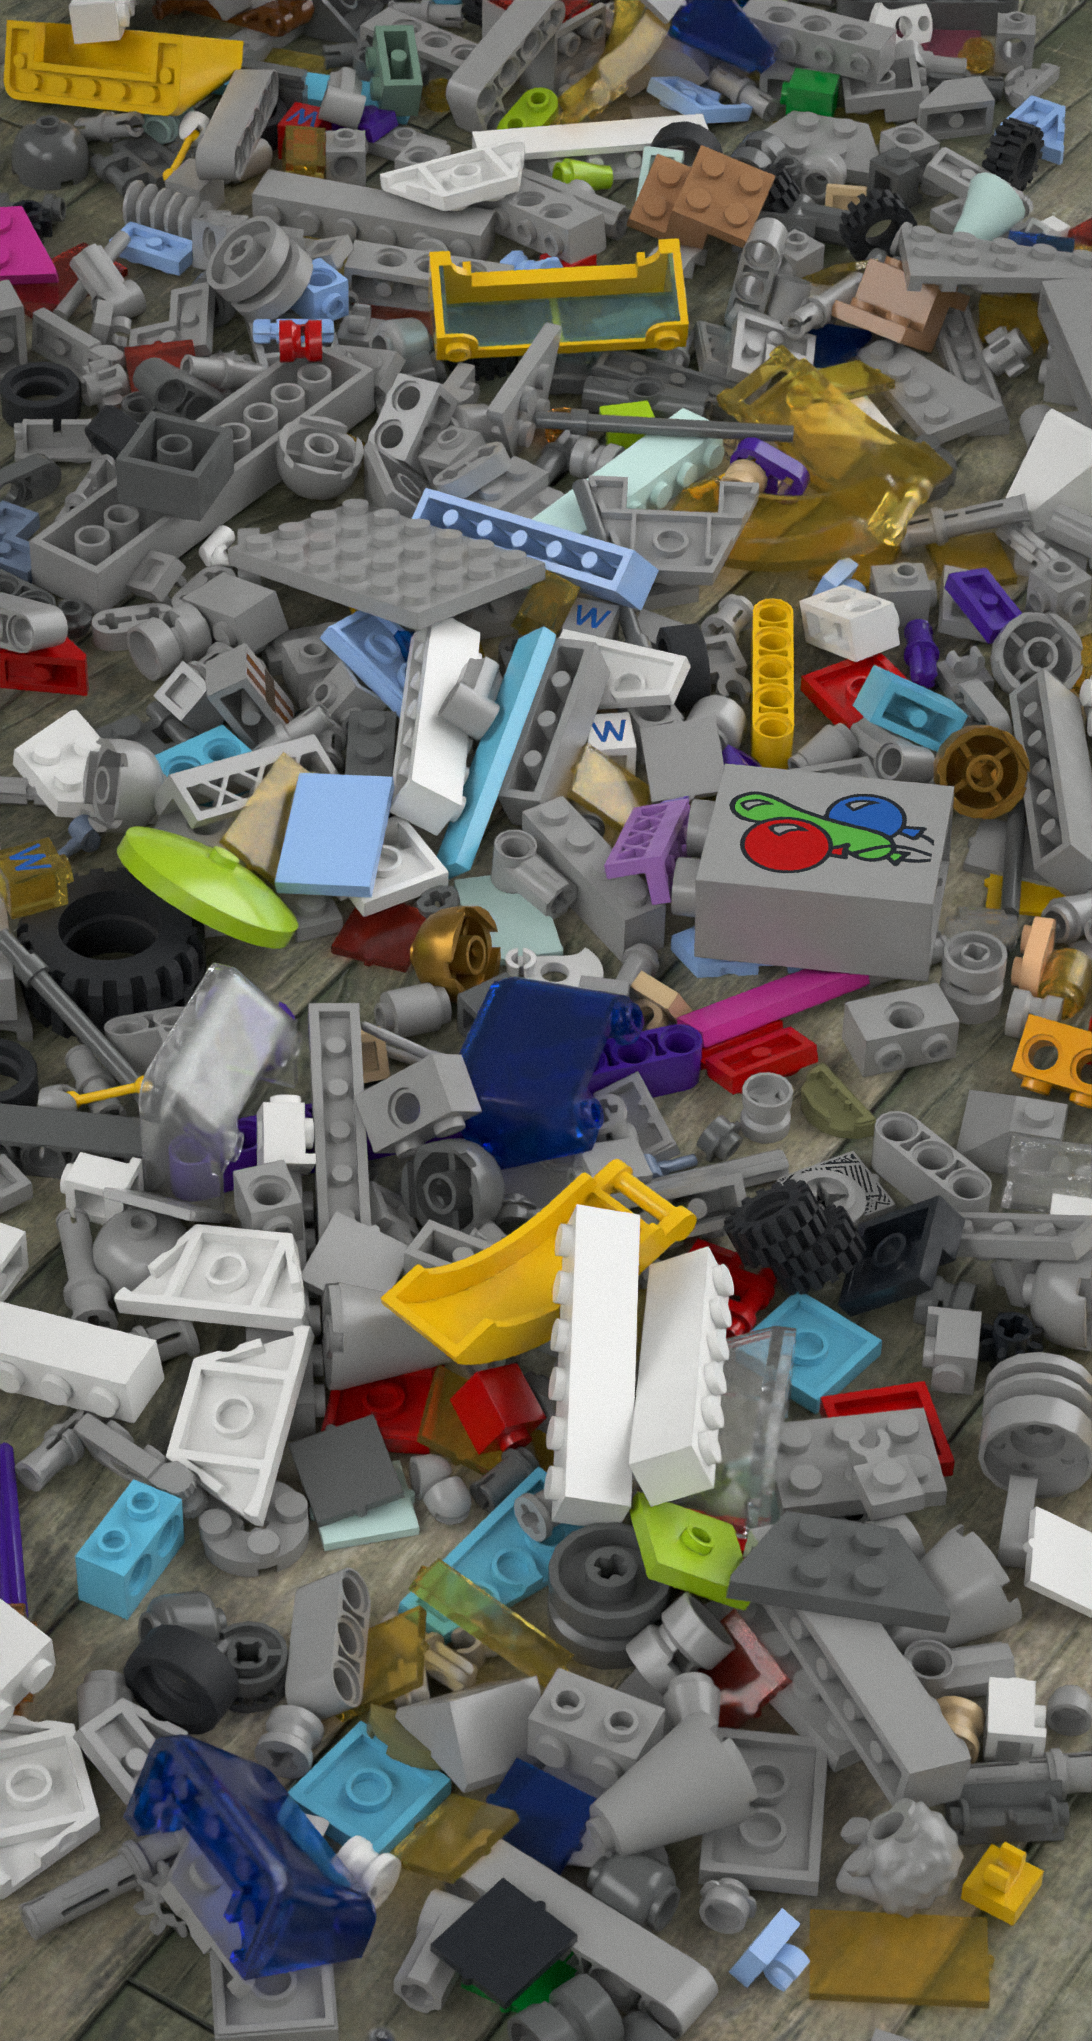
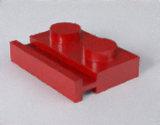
[701,1019,819,1095]

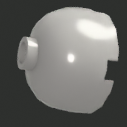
[275,416,364,500]
[990,611,1083,695]
[83,738,167,833]
[92,1207,188,1304]
[1022,1248,1092,1352]

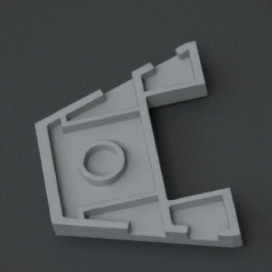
[588,475,759,586]

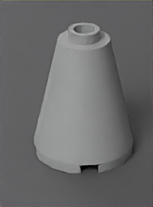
[322,1282,455,1391]
[885,1524,1022,1655]
[586,1710,758,1856]

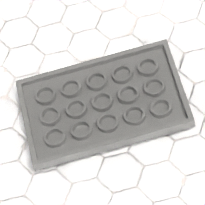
[228,499,546,631]

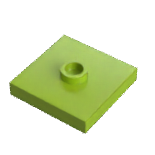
[629,1491,751,1611]

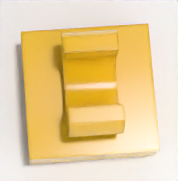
[961,1841,1044,1926]

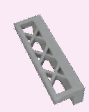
[154,734,339,829]

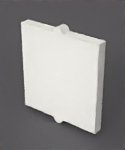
[1022,1506,1092,1618]

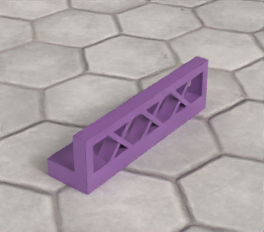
[604,799,692,905]

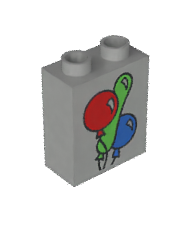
[671,764,954,982]

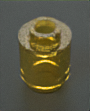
[1037,948,1092,1020]

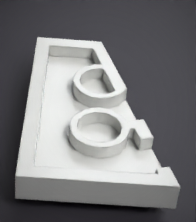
[559,629,691,710]

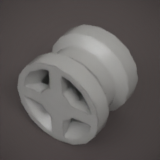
[255,1705,324,1779]

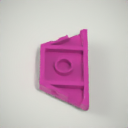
[0,206,59,284]

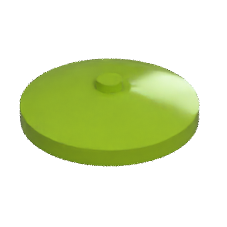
[117,826,298,949]

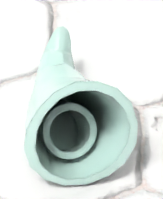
[952,172,1025,241]

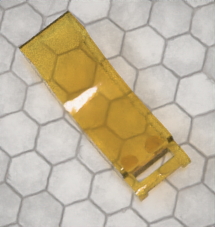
[550,0,673,126]
[716,345,953,526]
[669,472,933,572]

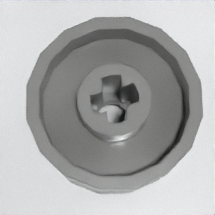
[206,216,313,324]

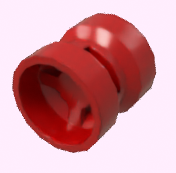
[279,320,322,363]

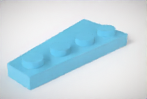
[398,1466,584,1645]

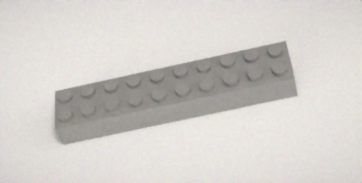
[29,341,374,614]

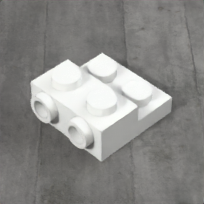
[337,816,449,917]

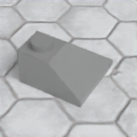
[956,1089,1069,1183]

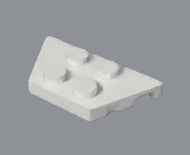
[380,136,525,212]
[13,710,160,824]
[114,1224,309,1332]
[166,1325,315,1526]
[0,1715,101,1900]

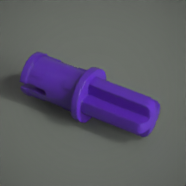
[904,619,940,689]

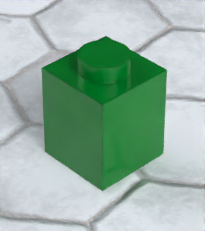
[780,68,840,118]

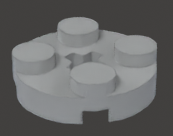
[198,1481,309,1577]

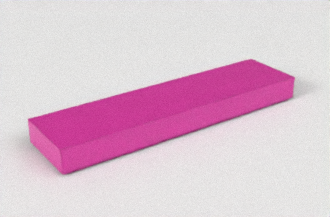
[676,969,870,1048]

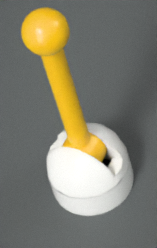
[163,111,210,181]

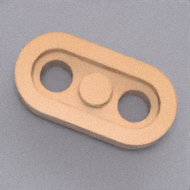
[1011,916,1056,998]

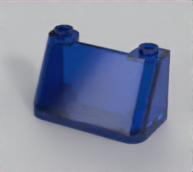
[661,0,779,74]
[458,976,645,1170]
[123,1734,377,1980]

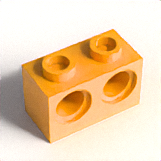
[1011,1014,1092,1109]

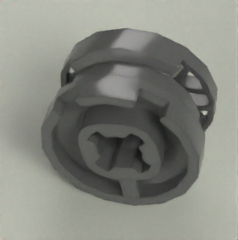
[211,1621,288,1714]

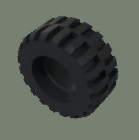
[17,867,207,1044]

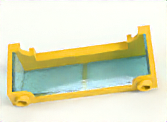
[428,238,689,362]

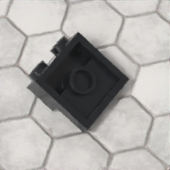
[838,1195,965,1317]

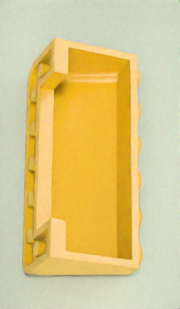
[4,20,244,116]

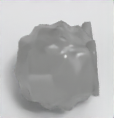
[835,1798,964,1918]

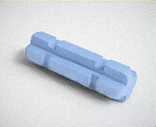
[253,319,334,344]

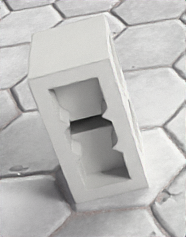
[799,584,900,662]

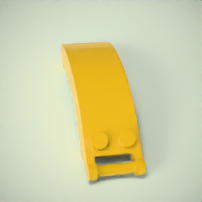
[380,1159,697,1365]

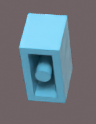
[853,665,968,752]

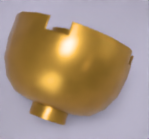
[933,725,1030,819]
[410,906,501,1004]

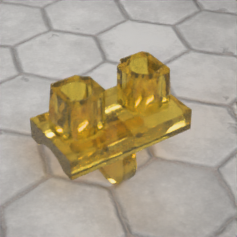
[978,293,1049,355]

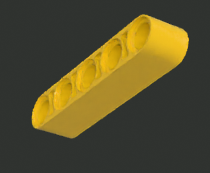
[750,598,794,770]

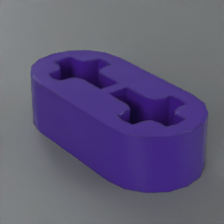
[730,437,810,503]

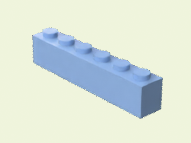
[412,488,659,611]

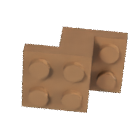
[626,145,775,249]
[831,256,971,353]

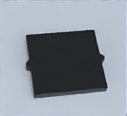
[430,1878,578,2010]

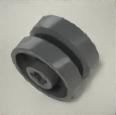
[547,1522,673,1670]

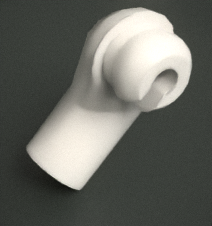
[198,525,235,570]

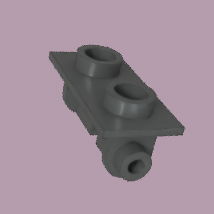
[945,1780,1070,1845]

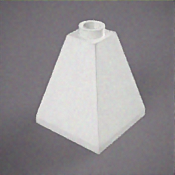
[1006,408,1092,533]

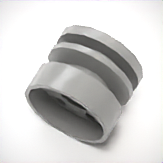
[978,1352,1092,1499]

